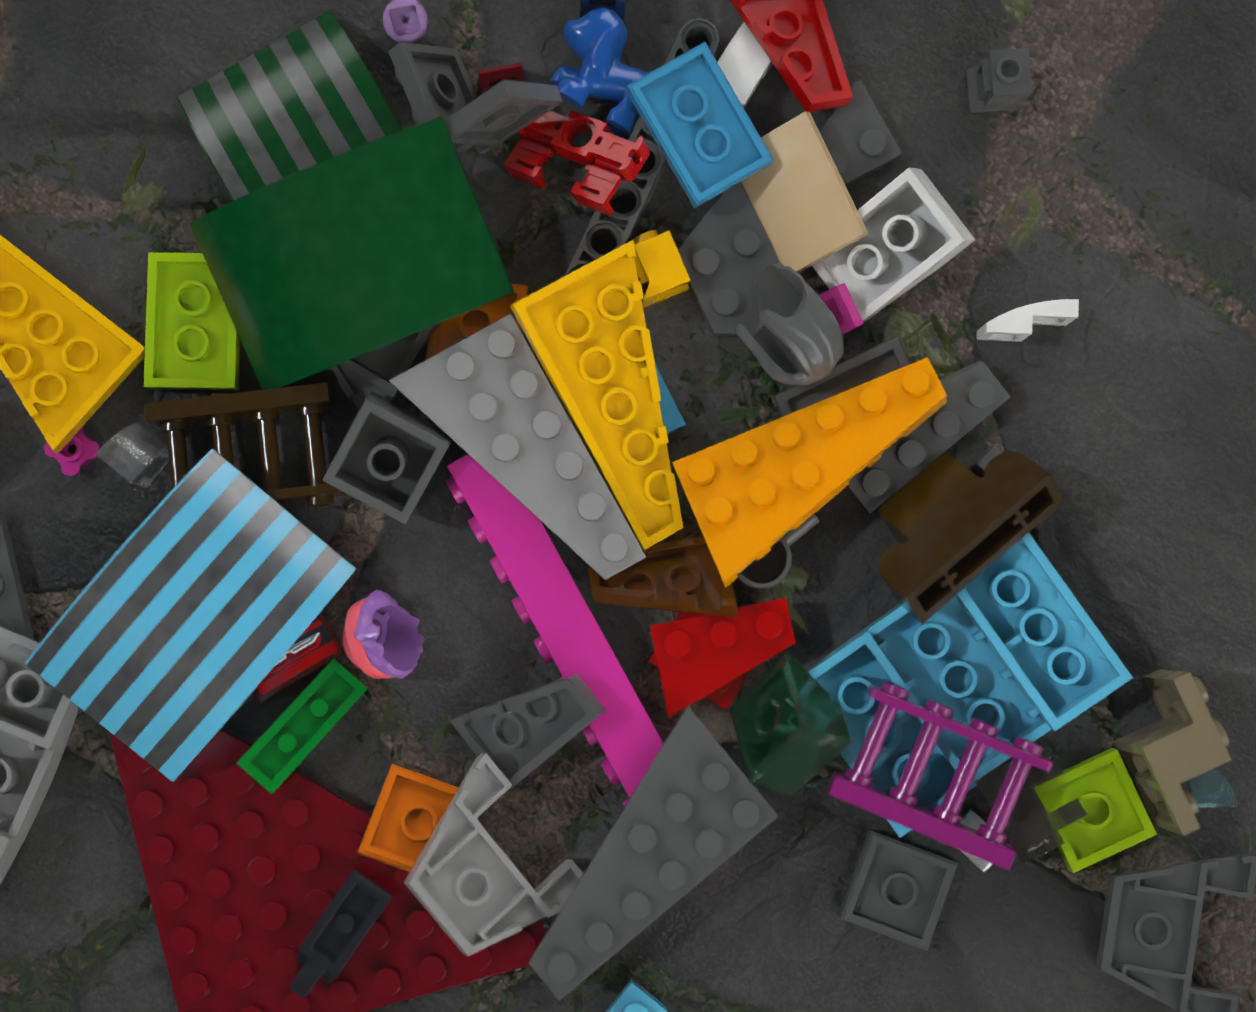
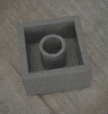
[322,391,452,525]

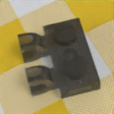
[976,756,1087,865]

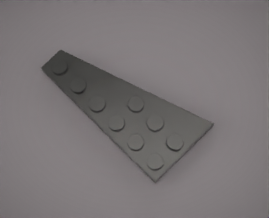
[529,705,778,1001]

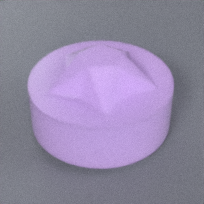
[383,0,428,43]

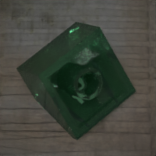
[730,654,852,796]

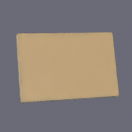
[741,111,869,273]

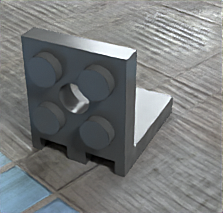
[388,42,563,154]

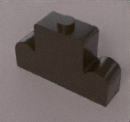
[878,451,1064,624]

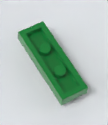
[237,658,368,795]

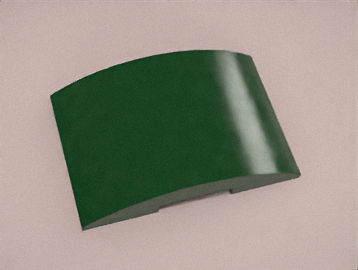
[189,116,514,390]

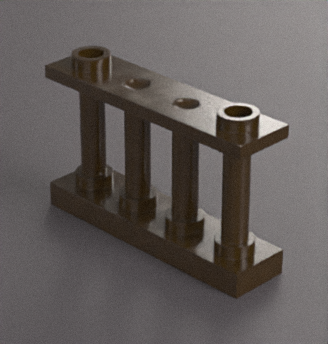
[144,382,346,509]

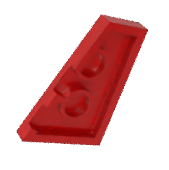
[650,598,796,717]

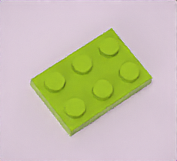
[144,252,240,391]

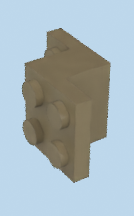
[1114,669,1232,836]

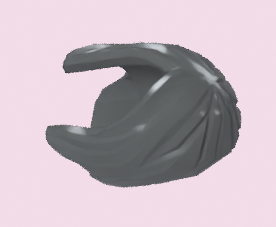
[734,263,844,386]

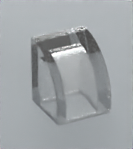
[95,424,169,488]

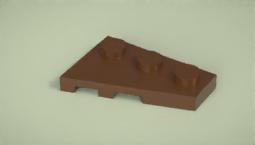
[588,536,738,617]

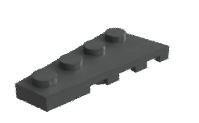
[847,361,1010,513]

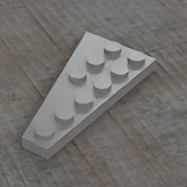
[389,314,646,580]

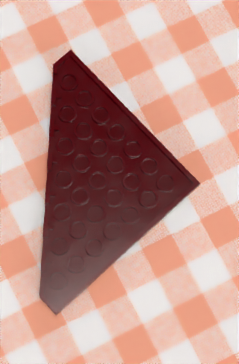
[109,728,546,1012]

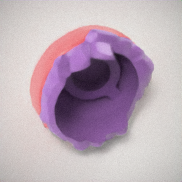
[342,590,424,679]

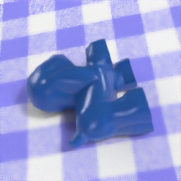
[550,7,656,140]

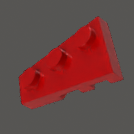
[730,0,853,112]

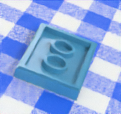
[625,42,774,209]

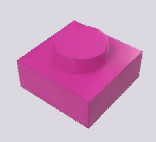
[818,283,864,334]

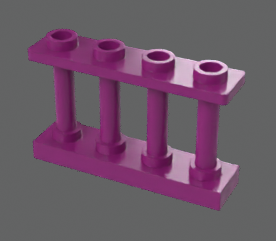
[827,681,1053,870]

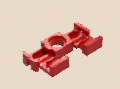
[504,110,650,216]

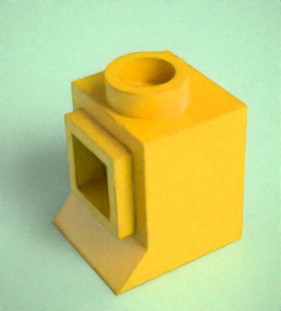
[633,230,691,308]

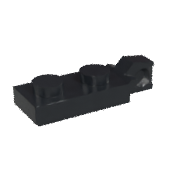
[289,868,394,999]

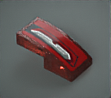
[253,613,344,704]

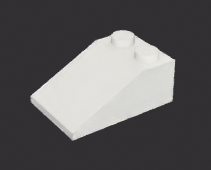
[812,168,975,322]

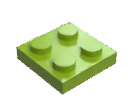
[1030,748,1157,873]

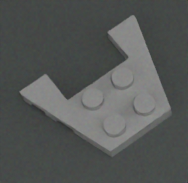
[404,753,583,956]

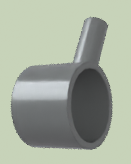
[736,514,820,589]

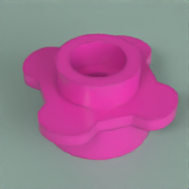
[44,427,100,476]

